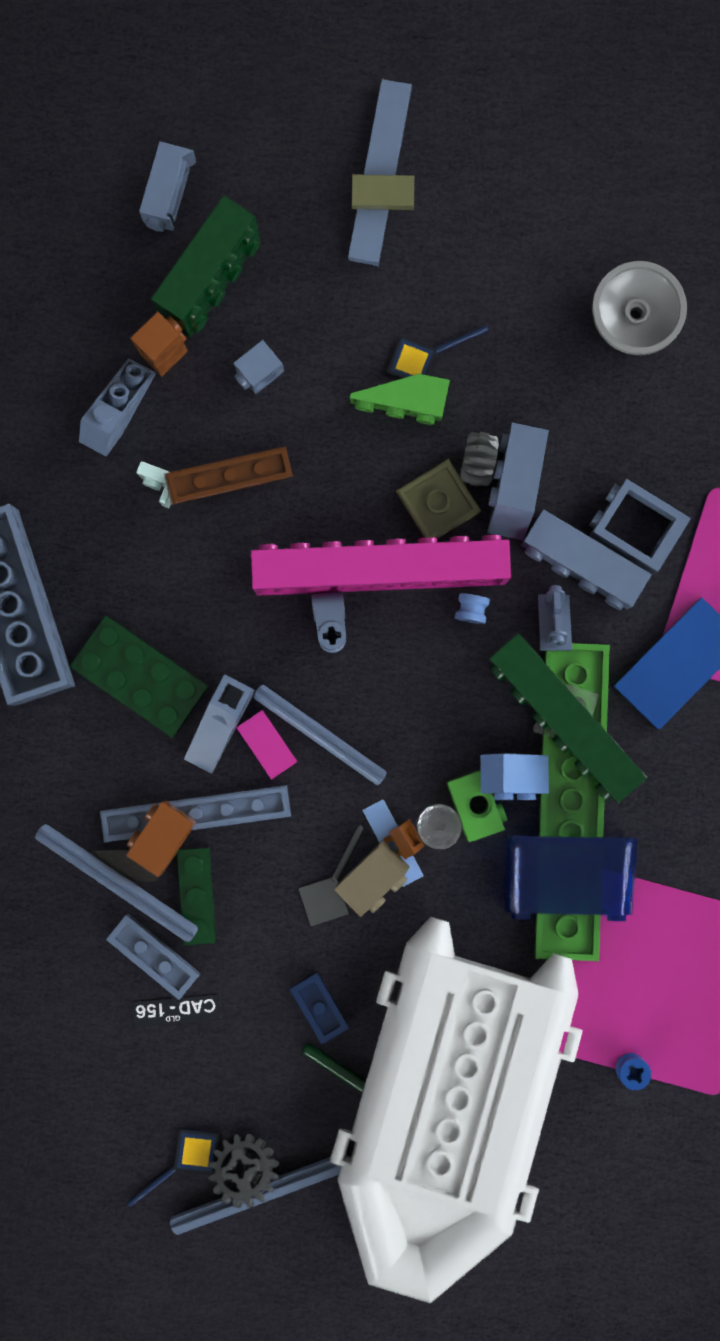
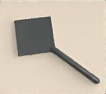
[298,825,364,926]

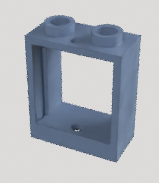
[589,479,691,575]

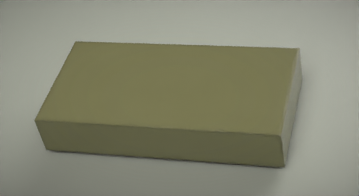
[352,175,414,210]

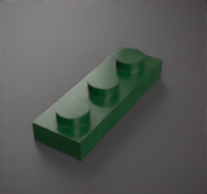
[177,847,216,945]

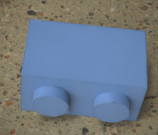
[481,754,549,800]

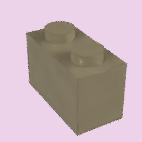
[334,840,410,917]

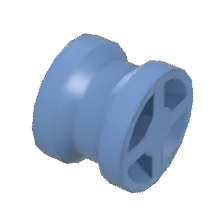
[455,593,490,624]

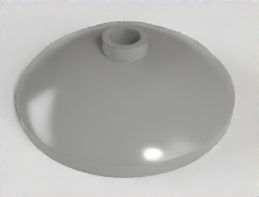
[592,261,687,355]

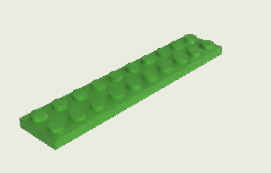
[534,643,610,961]

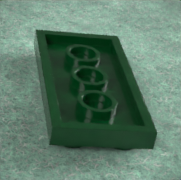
[70,615,209,738]

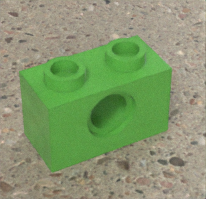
[446,769,507,842]

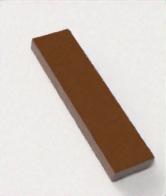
[164,446,293,505]

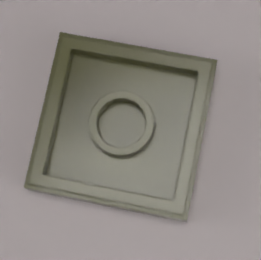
[396,459,481,539]

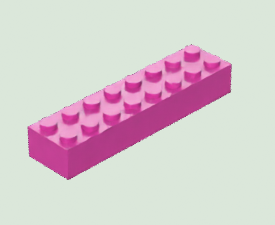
[251,535,511,596]

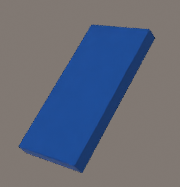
[612,597,720,730]

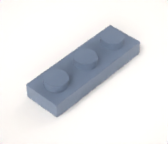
[106,914,201,1000]

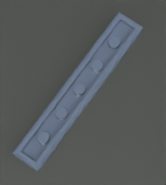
[348,79,412,266]
[100,785,291,842]

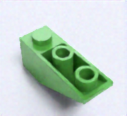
[350,374,450,425]

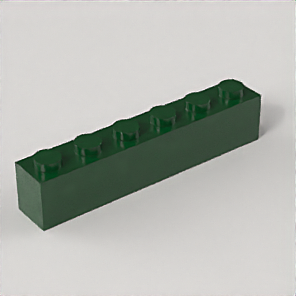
[488,633,647,804]

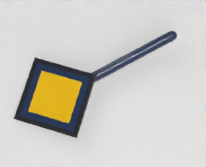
[387,326,488,379]
[127,1129,219,1207]

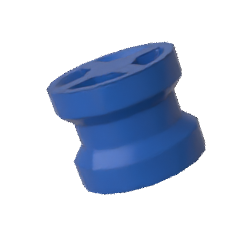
[615,1053,651,1090]

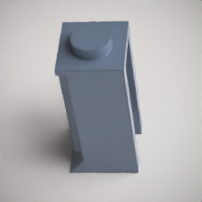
[139,141,197,232]

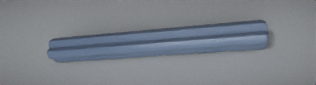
[253,685,387,785]

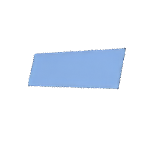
[363,799,424,887]

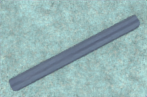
[35,824,198,942]
[170,1153,349,1235]

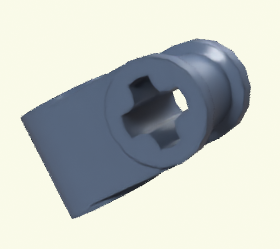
[311,591,346,653]

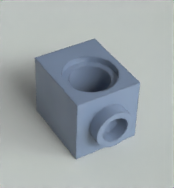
[234,340,284,395]

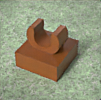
[383,819,425,860]

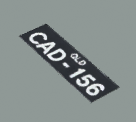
[131,995,221,1028]

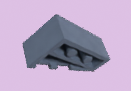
[487,423,549,540]

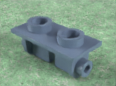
[538,585,572,651]

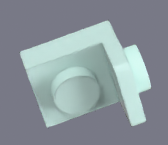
[137,461,171,508]

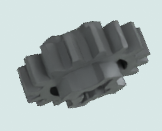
[209,1134,279,1208]

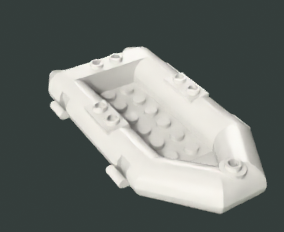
[330,917,583,1303]

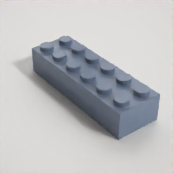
[0,504,76,706]

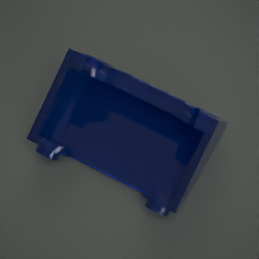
[504,835,637,921]

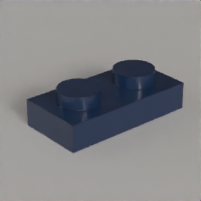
[289,971,349,1044]

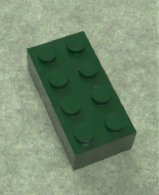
[151,196,260,338]

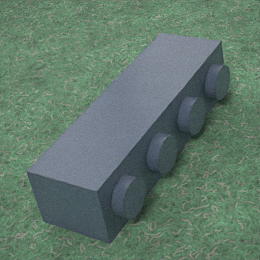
[521,509,652,610]

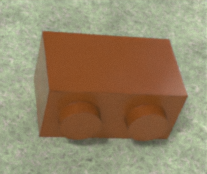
[131,312,188,377]
[126,801,197,877]

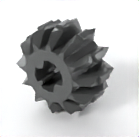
[460,432,499,486]

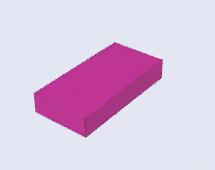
[236,710,298,779]

